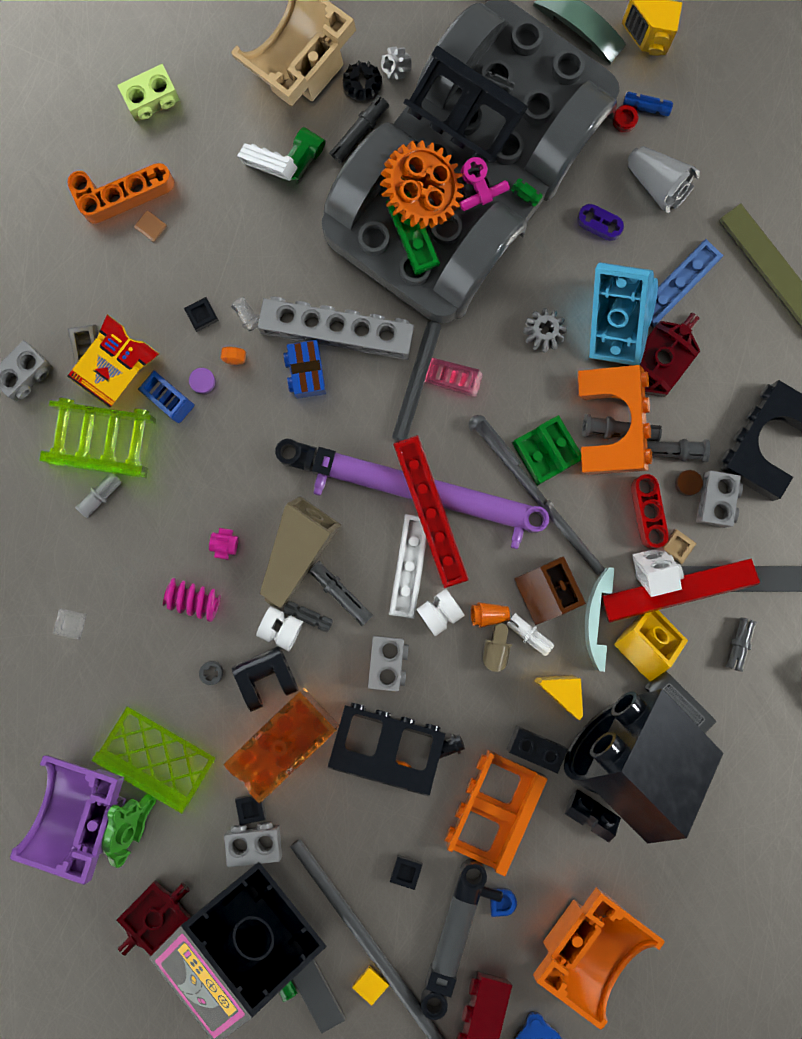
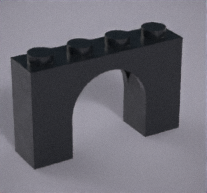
[720,380,802,501]

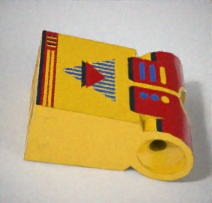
[67,314,160,408]

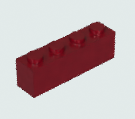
[456,971,513,1039]

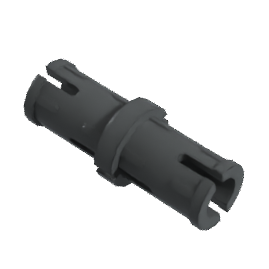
[726,617,757,672]

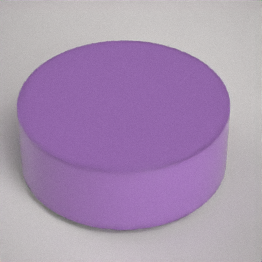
[189,368,216,394]

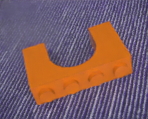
[578,365,652,475]

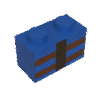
[283,340,326,399]

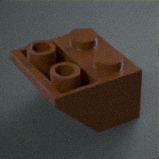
[514,556,586,625]

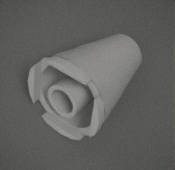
[628,146,700,213]

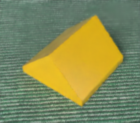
[534,675,583,721]

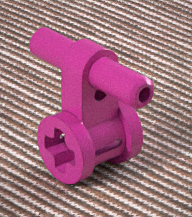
[459,157,510,211]

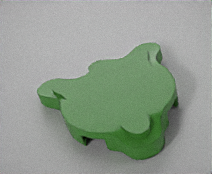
[102,793,156,868]

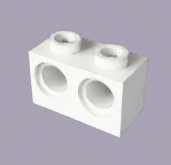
[632,547,684,597]

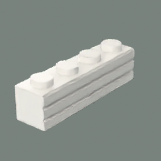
[237,143,298,181]

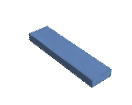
[650,239,724,328]

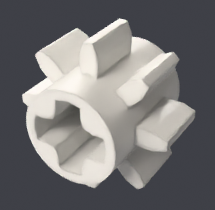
[381,46,412,80]

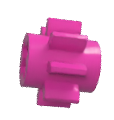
[209,528,239,560]

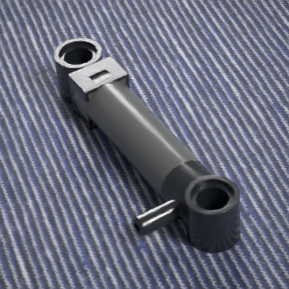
[421,858,503,1020]

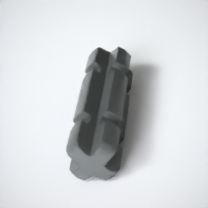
[283,601,333,632]

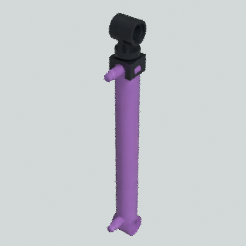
[275,439,549,549]

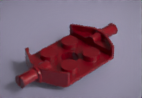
[625,313,700,397]

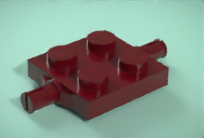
[116,880,191,956]

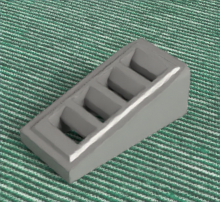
[68,325,98,365]

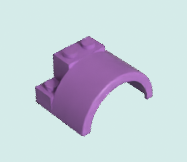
[10,755,126,885]

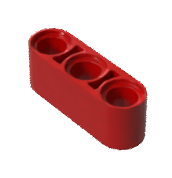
[631,474,668,549]

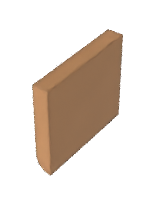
[134,210,167,243]

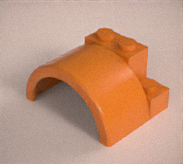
[533,887,665,1029]

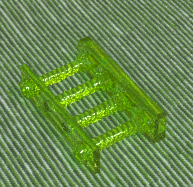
[39,398,156,478]

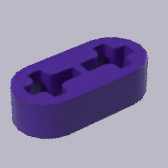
[577,204,624,241]

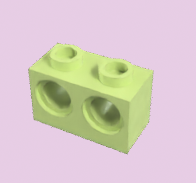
[117,64,180,121]

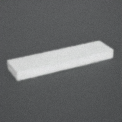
[389,514,427,619]

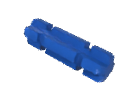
[623,92,673,116]

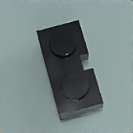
[565,789,621,842]

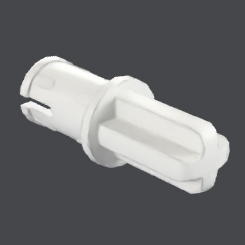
[506,613,554,656]

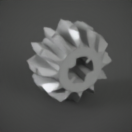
[523,308,567,352]

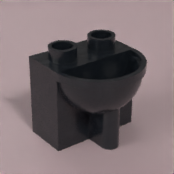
[564,689,723,844]

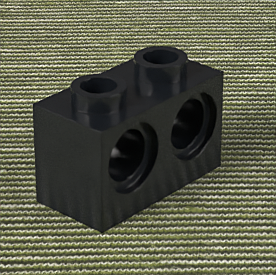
[507,725,568,774]

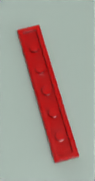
[393,435,469,588]
[601,558,760,623]

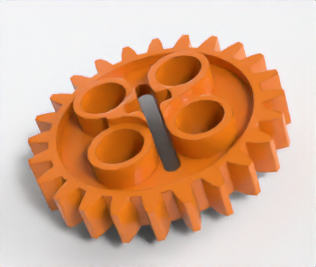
[380,140,464,229]

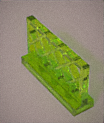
[91,706,216,814]

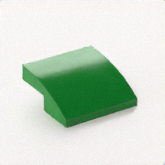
[512,415,582,486]

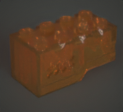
[223,688,339,804]

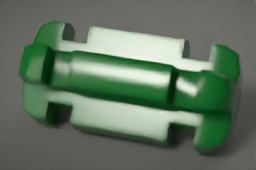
[511,178,543,207]

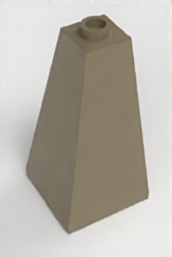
[260,496,341,608]

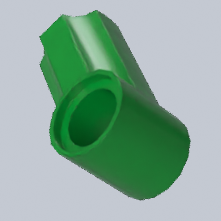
[287,127,326,181]

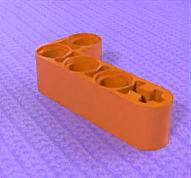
[67,163,175,224]

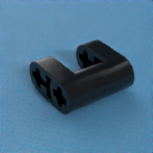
[232,646,299,712]

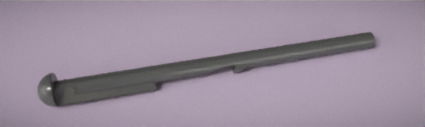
[469,415,605,575]

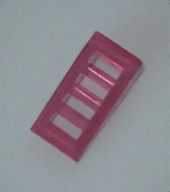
[425,358,483,397]

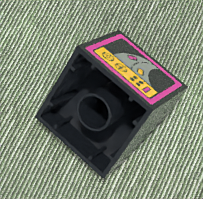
[149,862,327,1039]

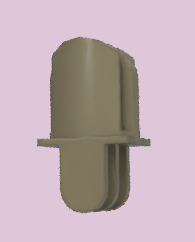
[483,623,512,672]

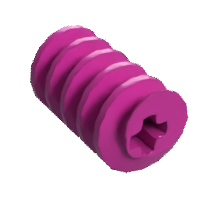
[163,578,221,622]

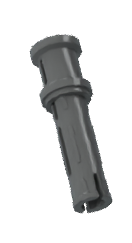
[582,414,662,442]
[647,439,710,462]

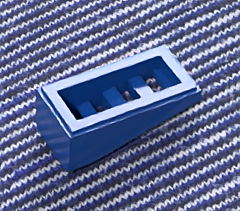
[138,371,195,423]

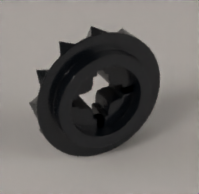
[343,60,382,101]

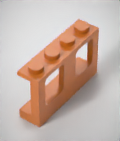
[444,750,548,876]

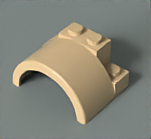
[231,0,356,106]

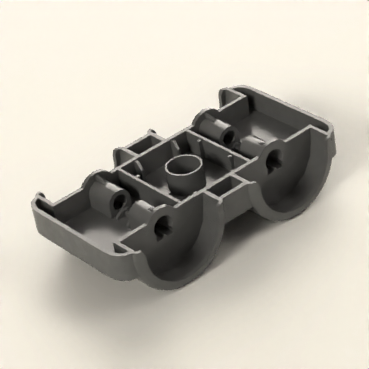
[322,0,620,324]

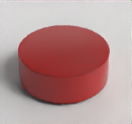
[612,105,639,132]

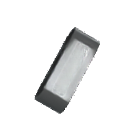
[644,671,716,733]

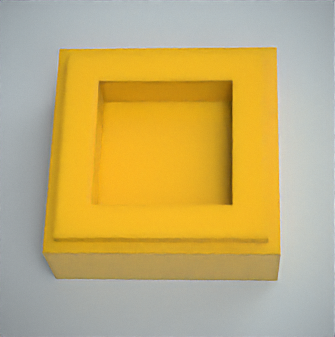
[352,965,389,1006]

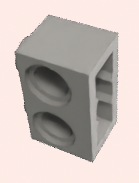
[0,340,52,402]
[696,471,743,528]
[368,636,409,692]
[224,822,282,867]

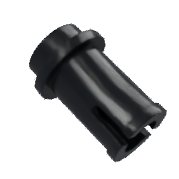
[430,734,465,759]

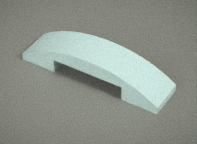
[584,567,614,672]

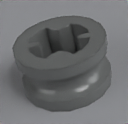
[199,661,223,685]

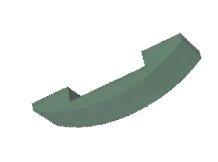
[533,0,626,64]

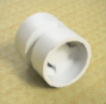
[416,589,465,636]
[256,606,304,651]

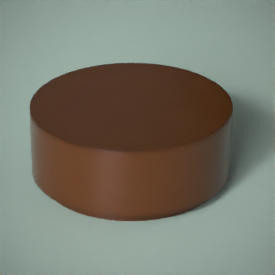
[675,470,703,496]

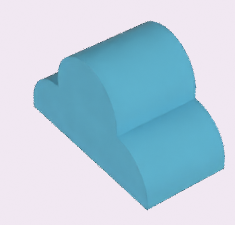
[589,262,658,365]

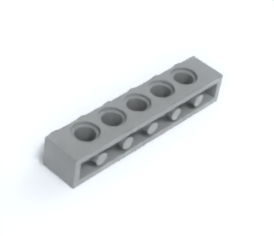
[258,297,414,360]

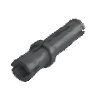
[329,95,389,163]
[308,561,373,626]

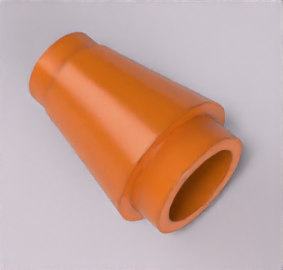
[471,602,510,628]

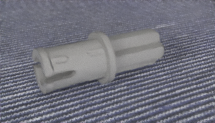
[75,473,121,518]

